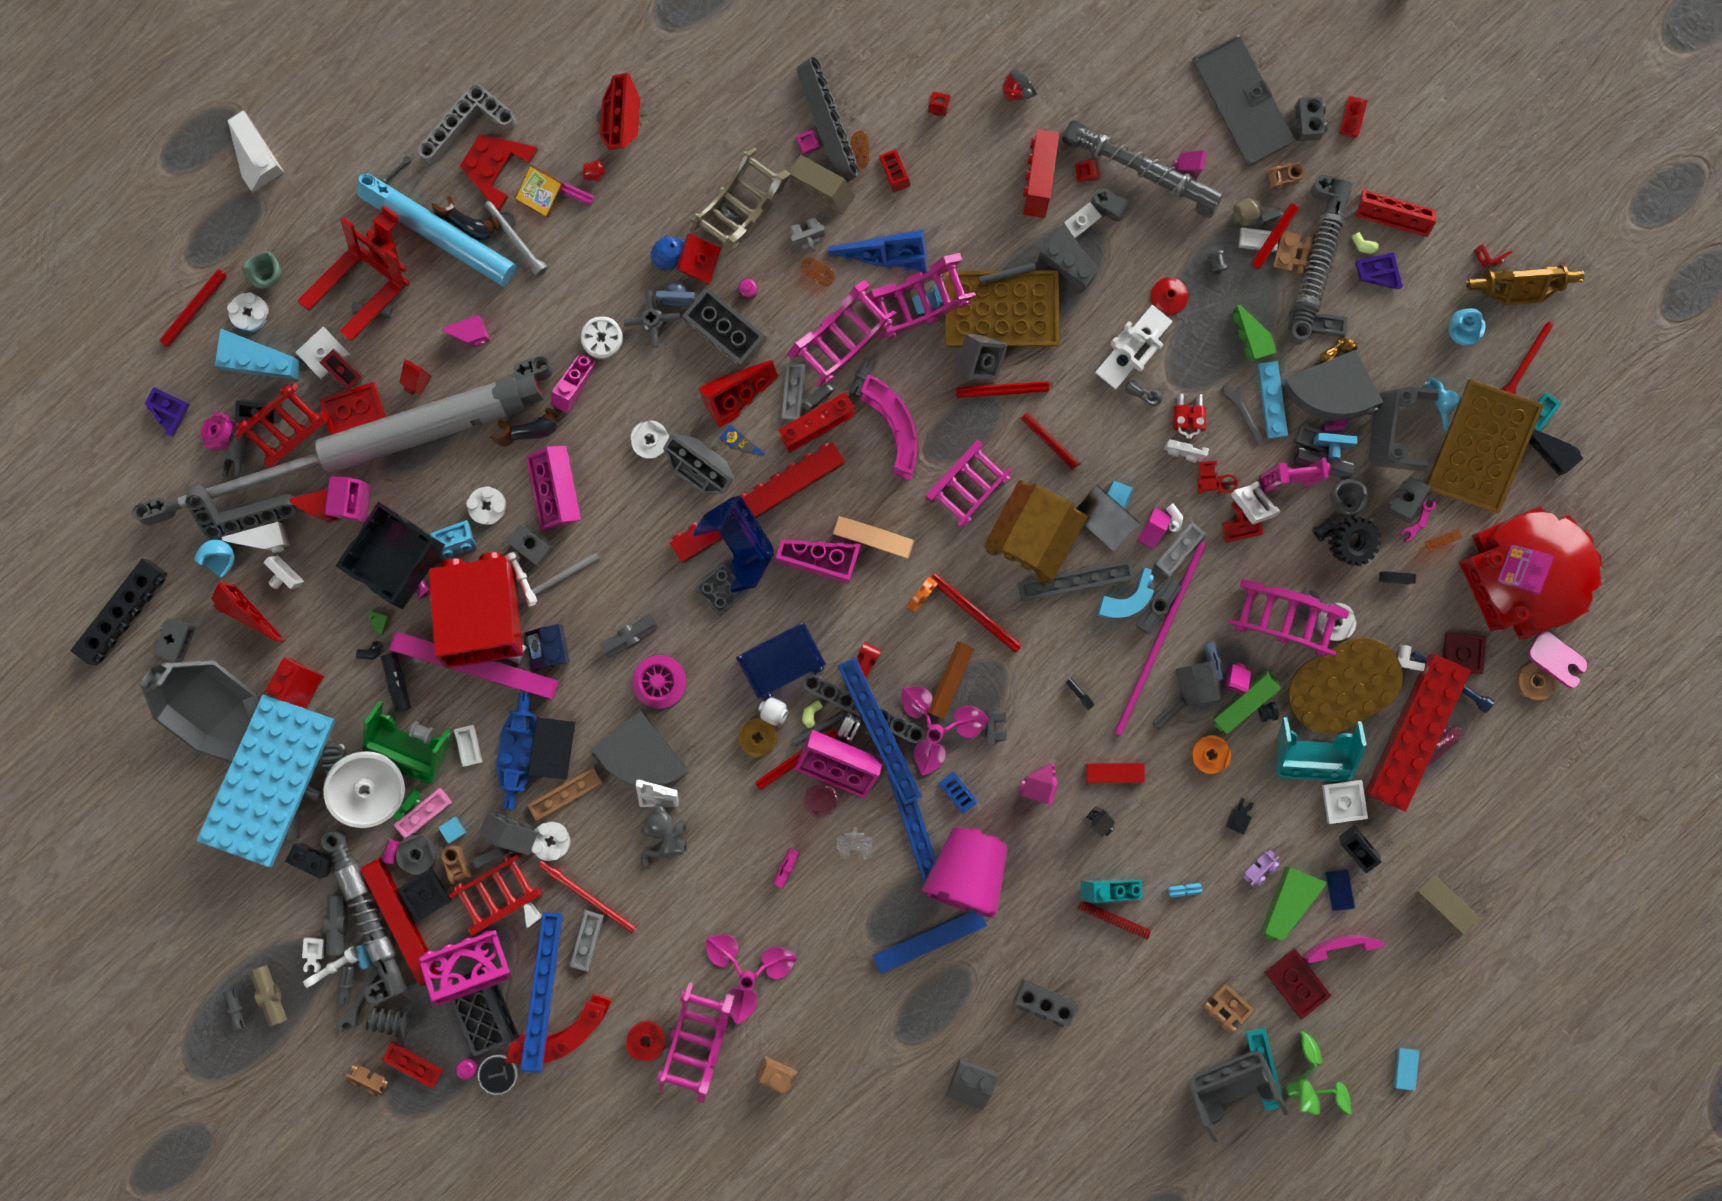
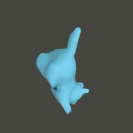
[1422,377,1460,431]

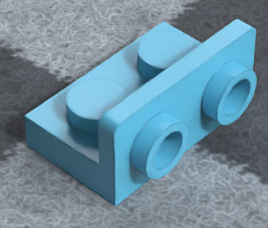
[431,520,477,560]

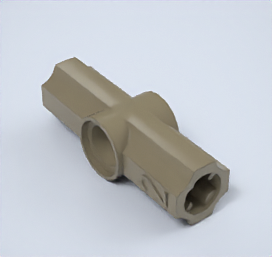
[249,965,287,1027]

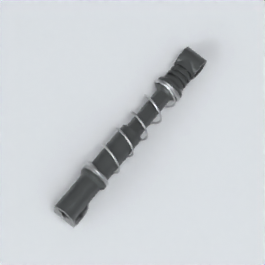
[1061,120,1223,218]

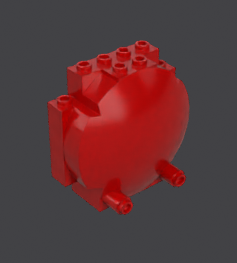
[1458,506,1603,640]

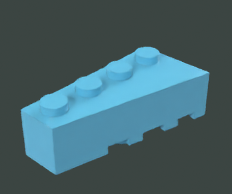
[215,329,301,380]

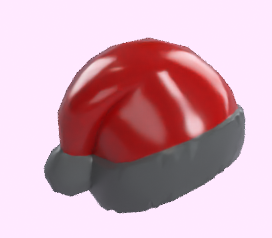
[1002,69,1037,102]

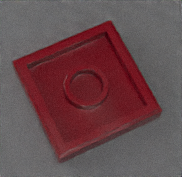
[1443,632,1486,674]

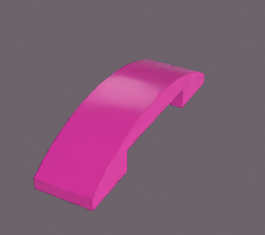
[1303,935,1385,963]

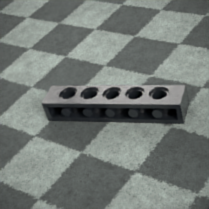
[70,558,168,665]

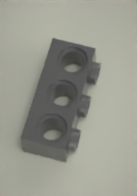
[1014,979,1079,1028]

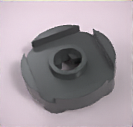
[396,835,437,875]

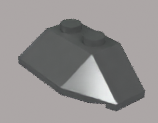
[663,433,734,494]

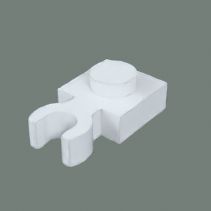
[302,937,326,973]

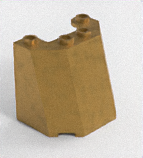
[984,480,1087,584]

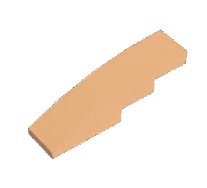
[833,516,914,559]

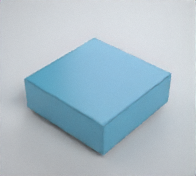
[438,817,466,844]

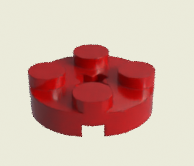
[626,1020,666,1061]

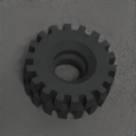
[1328,515,1381,566]

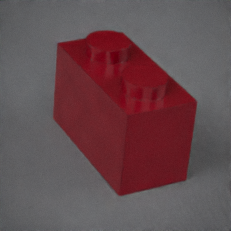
[319,348,363,390]

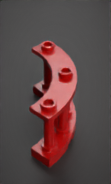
[505,994,612,1065]

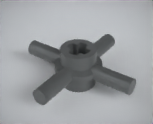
[623,291,681,348]

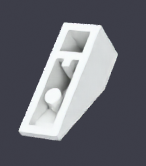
[222,522,290,553]

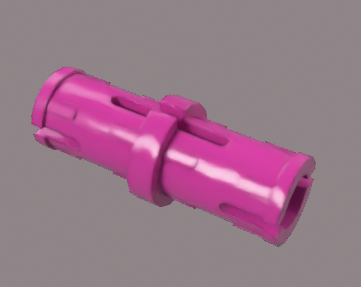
[772,848,800,888]

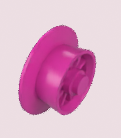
[632,655,686,709]

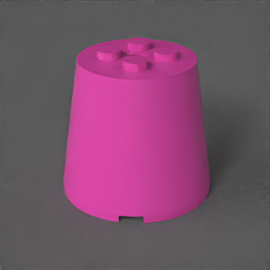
[921,827,1008,918]

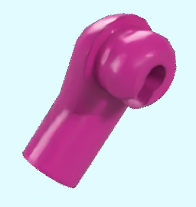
[1321,420,1348,433]

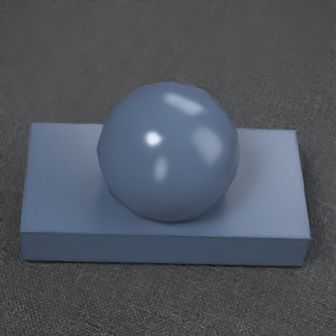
[656,281,696,307]

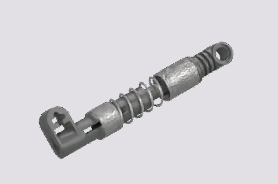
[321,830,408,1004]

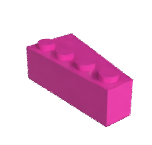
[776,540,861,585]

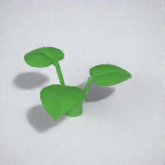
[1286,1031,1352,1115]

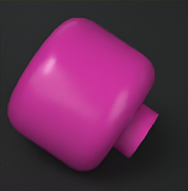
[738,279,758,300]
[456,1059,477,1080]

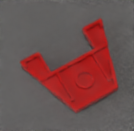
[460,134,538,211]

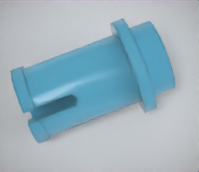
[355,944,373,970]

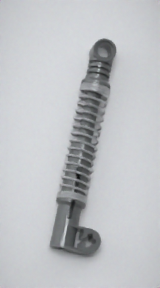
[1288,175,1352,345]

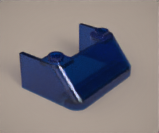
[692,496,774,592]

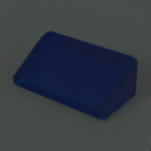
[1325,869,1355,911]

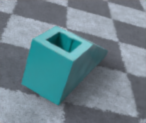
[1080,879,1142,903]

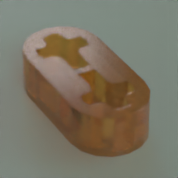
[851,131,869,169]
[801,258,834,286]
[1425,530,1462,550]

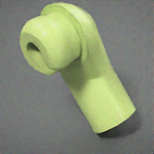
[1351,232,1379,254]
[802,700,823,728]

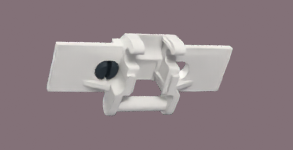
[1095,305,1173,390]

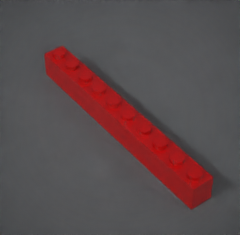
[669,442,845,564]

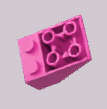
[325,476,371,523]

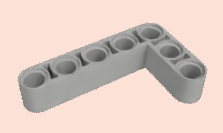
[418,85,517,164]

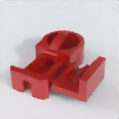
[1197,461,1238,494]

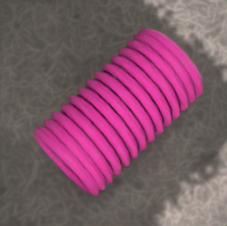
[381,839,400,864]

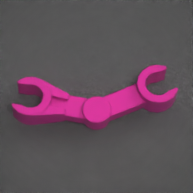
[1399,500,1436,542]

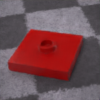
[676,233,721,284]

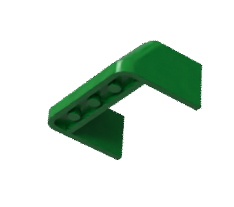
[362,700,451,784]

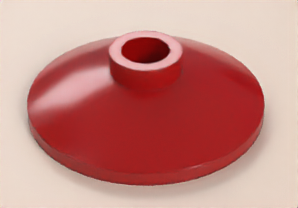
[1150,277,1188,315]

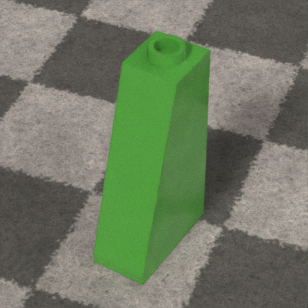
[1214,668,1281,734]
[1261,866,1327,942]

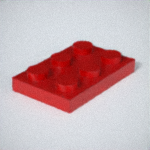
[319,382,386,435]

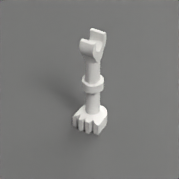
[505,551,537,607]
[303,946,359,988]

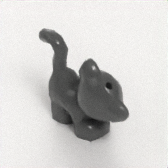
[641,804,687,869]

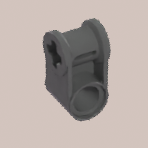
[1091,189,1129,222]

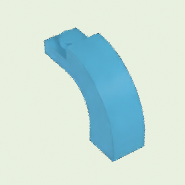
[1097,568,1154,619]

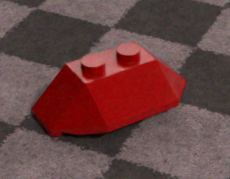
[600,73,640,150]

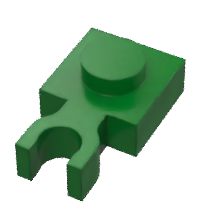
[393,788,421,821]

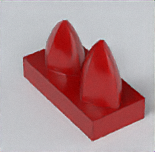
[1338,96,1368,138]

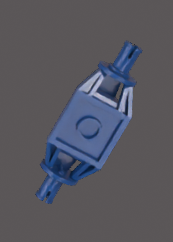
[496,692,536,809]

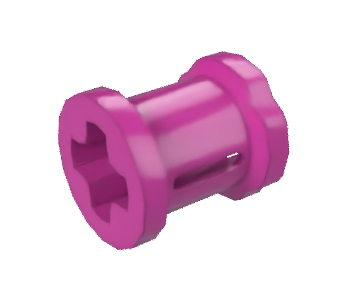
[415,579,431,600]

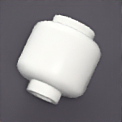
[758,697,788,726]

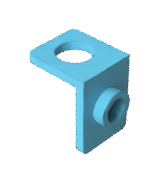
[912,285,943,315]

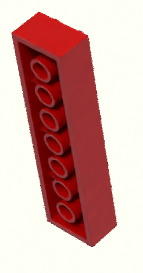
[1364,654,1471,812]

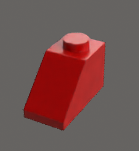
[399,359,432,396]

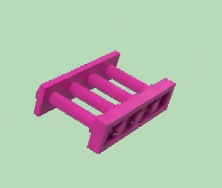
[925,440,1012,528]
[1260,458,1330,494]

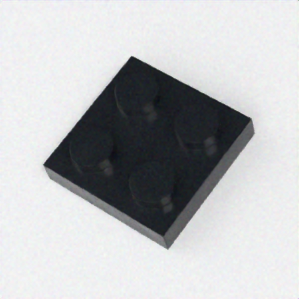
[397,868,452,922]

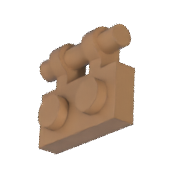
[1272,231,1313,275]
[1202,982,1254,1034]

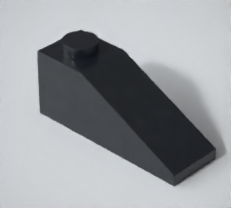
[1529,429,1584,476]
[1083,806,1115,837]

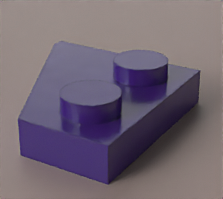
[1355,252,1403,290]
[145,387,190,437]

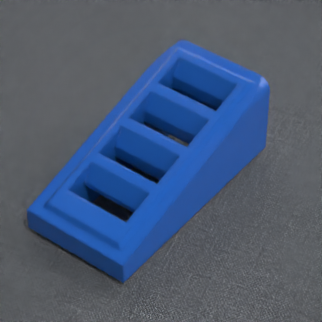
[938,771,978,814]

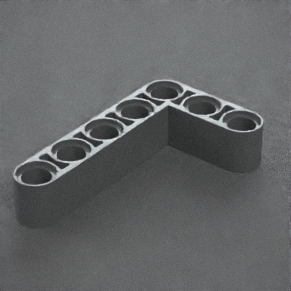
[185,485,296,540]

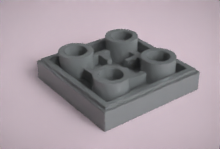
[695,563,749,616]

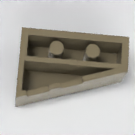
[789,155,855,215]
[1416,875,1480,938]

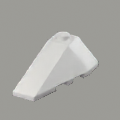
[228,110,285,192]

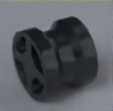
[1258,701,1279,723]

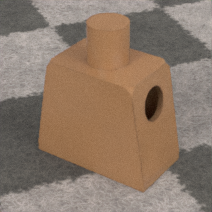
[756,1056,798,1094]

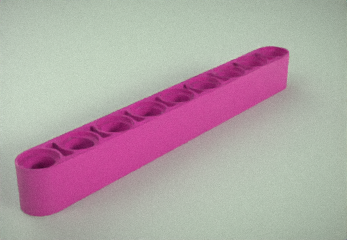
[389,632,559,700]

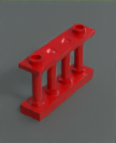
[235,382,328,468]
[778,392,855,454]
[449,853,543,936]

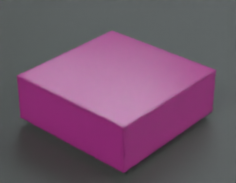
[796,129,820,155]

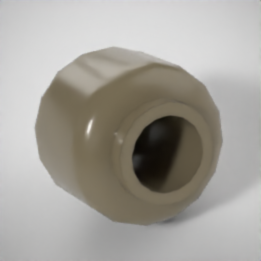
[1231,198,1262,226]

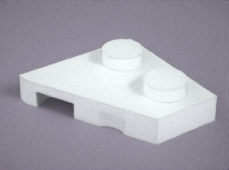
[1164,439,1209,463]
[636,780,679,807]

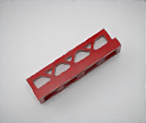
[1355,190,1436,237]

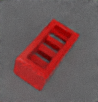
[879,149,910,193]

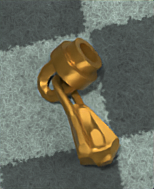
[1319,337,1358,363]

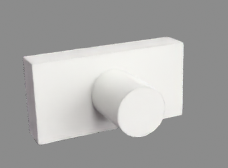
[263,555,305,589]
[1398,645,1425,671]

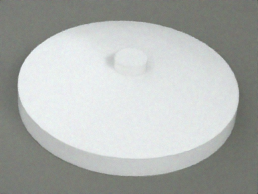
[323,752,405,828]

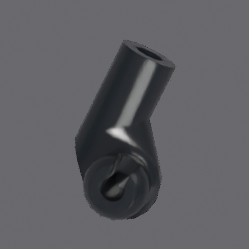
[356,641,384,660]

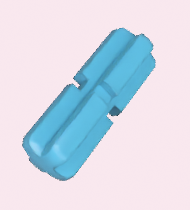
[1168,883,1202,898]

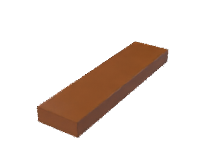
[928,641,974,719]

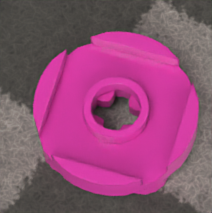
[201,412,235,451]

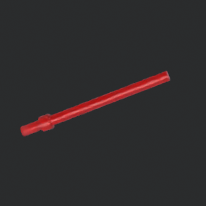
[538,860,636,934]

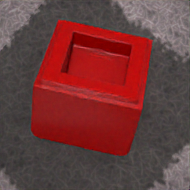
[1075,159,1100,182]

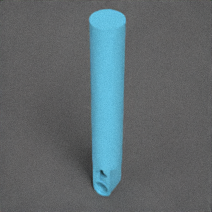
[357,174,516,287]

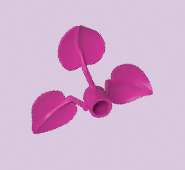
[901,687,989,775]
[706,934,797,1024]

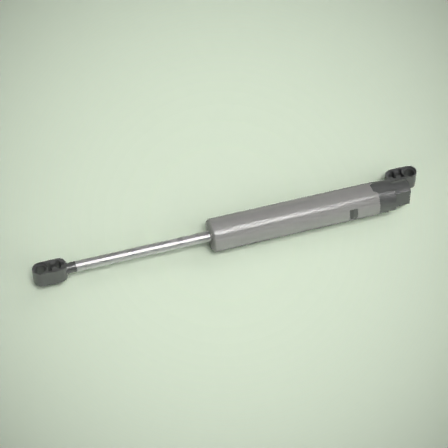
[132,356,553,525]

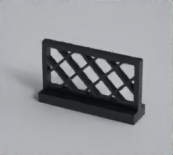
[451,966,519,1057]

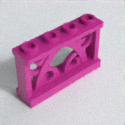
[419,930,511,1007]

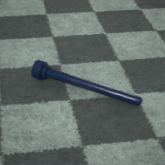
[1411,651,1495,713]

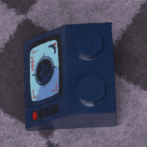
[525,624,570,670]

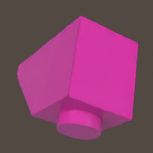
[1172,151,1207,180]
[443,315,490,347]
[1221,662,1251,693]

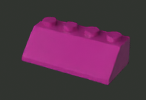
[526,446,581,530]
[794,730,883,799]

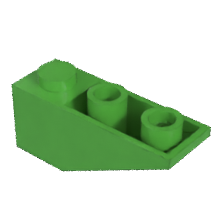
[1232,305,1277,363]

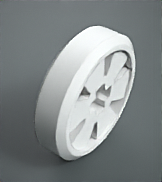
[581,317,623,359]

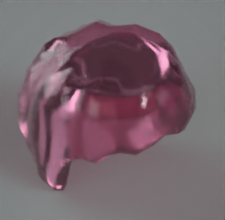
[803,784,839,818]

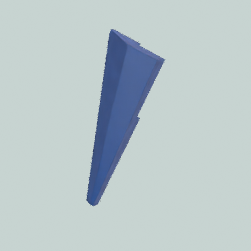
[828,230,927,274]

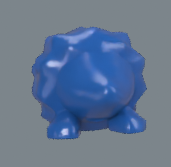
[650,235,685,271]

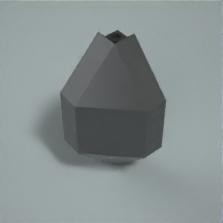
[140,660,259,763]

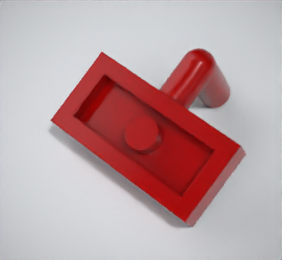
[1222,501,1263,543]

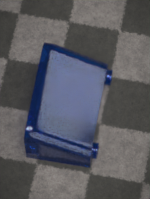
[736,622,826,701]

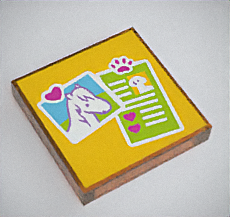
[515,165,564,218]

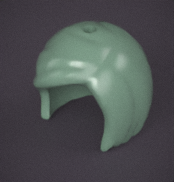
[242,251,281,288]

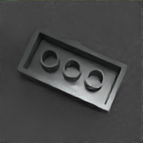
[682,288,766,369]

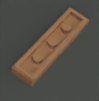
[527,767,604,822]

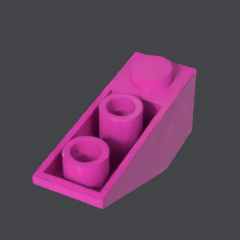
[551,353,597,413]

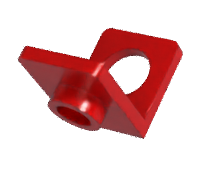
[928,92,950,116]
[1474,244,1513,269]

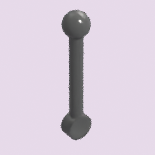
[380,156,411,184]

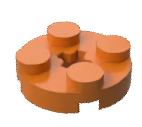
[906,577,938,613]
[1191,735,1231,774]

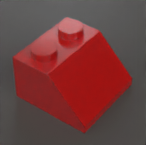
[289,489,338,523]
[264,657,324,709]

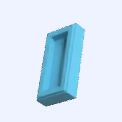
[1394,1048,1419,1091]

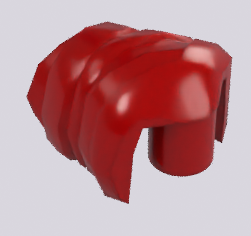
[583,160,605,182]

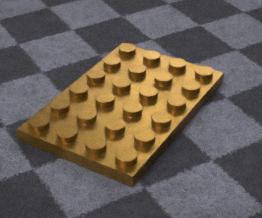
[944,270,1059,347]
[1426,379,1544,514]

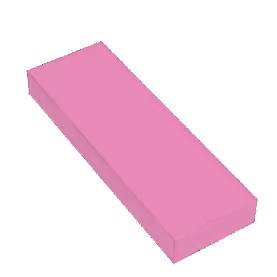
[393,788,452,839]

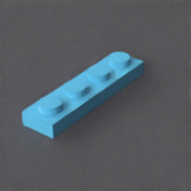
[1257,361,1288,439]

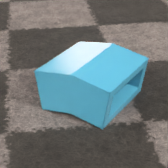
[1107,480,1134,509]

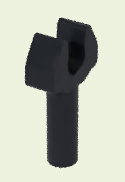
[1066,678,1094,710]

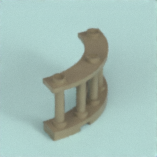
[690,148,791,257]

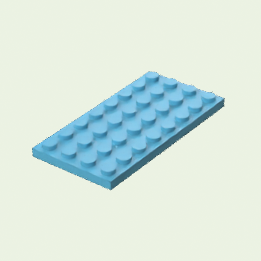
[196,694,336,868]

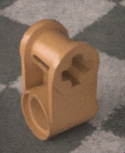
[1265,163,1305,191]
[441,845,472,884]

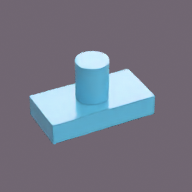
[1313,433,1357,460]

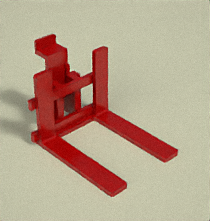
[298,206,410,341]

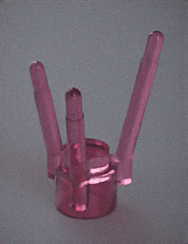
[1427,724,1464,767]

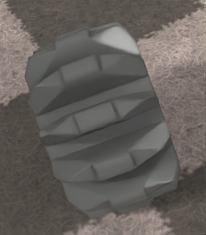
[321,743,348,775]

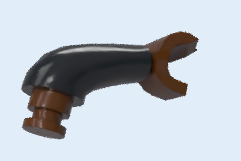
[432,196,500,240]
[490,408,559,447]

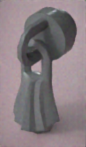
[1125,380,1163,406]

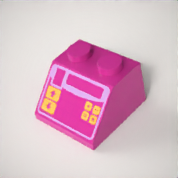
[1497,544,1554,595]

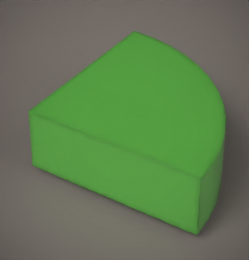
[369,610,390,634]

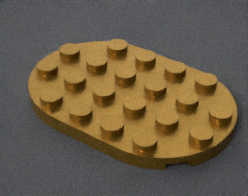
[1288,638,1403,734]

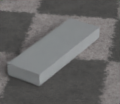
[781,363,806,421]
[1154,521,1206,577]
[569,909,605,972]

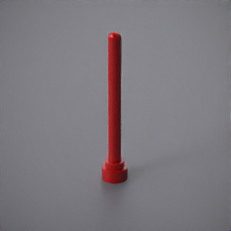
[1501,321,1553,395]

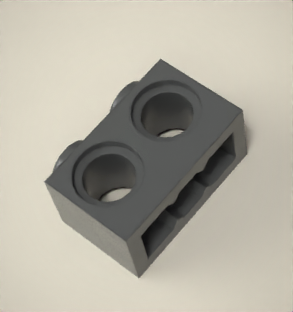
[1295,97,1327,141]

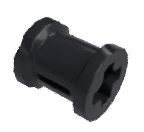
[1312,518,1336,542]

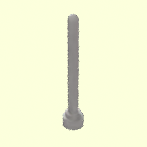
[485,201,548,277]

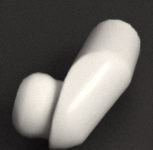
[1166,503,1183,532]

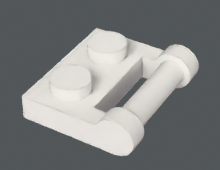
[1231,481,1281,524]

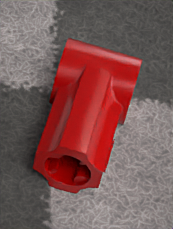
[857,642,882,678]

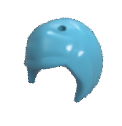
[1448,308,1485,346]
[194,540,235,578]

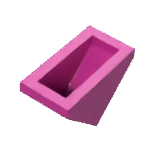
[1136,507,1171,549]

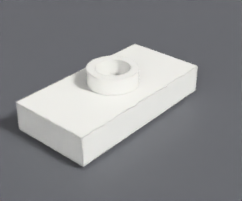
[1064,202,1102,239]

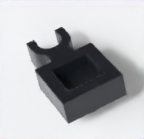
[1225,798,1254,835]

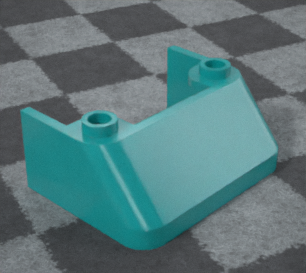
[1276,717,1367,782]

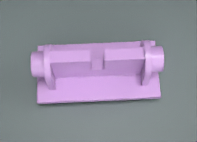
[1243,850,1280,889]

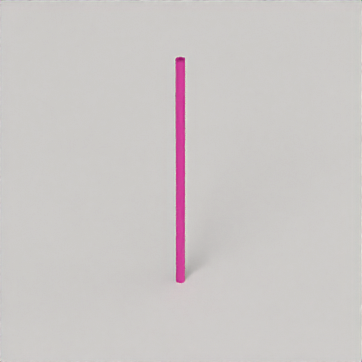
[1114,542,1206,736]

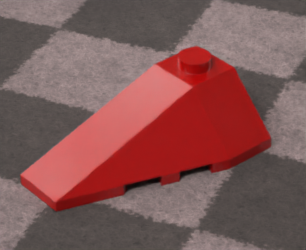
[698,360,778,427]
[211,581,285,643]

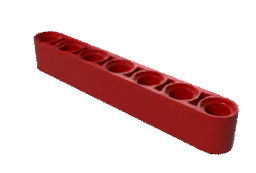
[361,858,440,986]

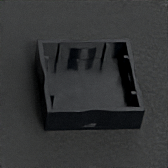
[336,502,445,609]

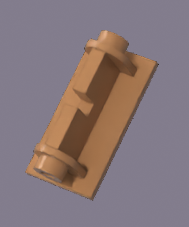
[346,1064,389,1097]

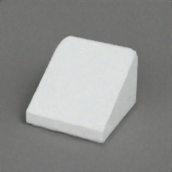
[524,902,542,928]

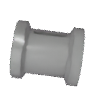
[409,721,434,744]

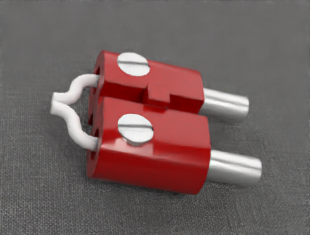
[1173,393,1206,439]

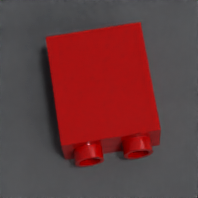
[429,552,523,669]

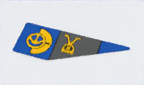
[720,425,766,455]

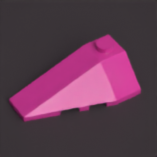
[1019,763,1057,805]

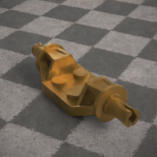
[1466,264,1584,305]

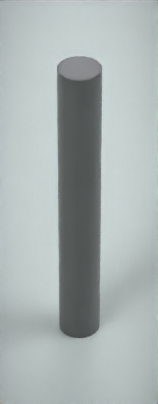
[979,263,1036,285]
[792,711,845,746]

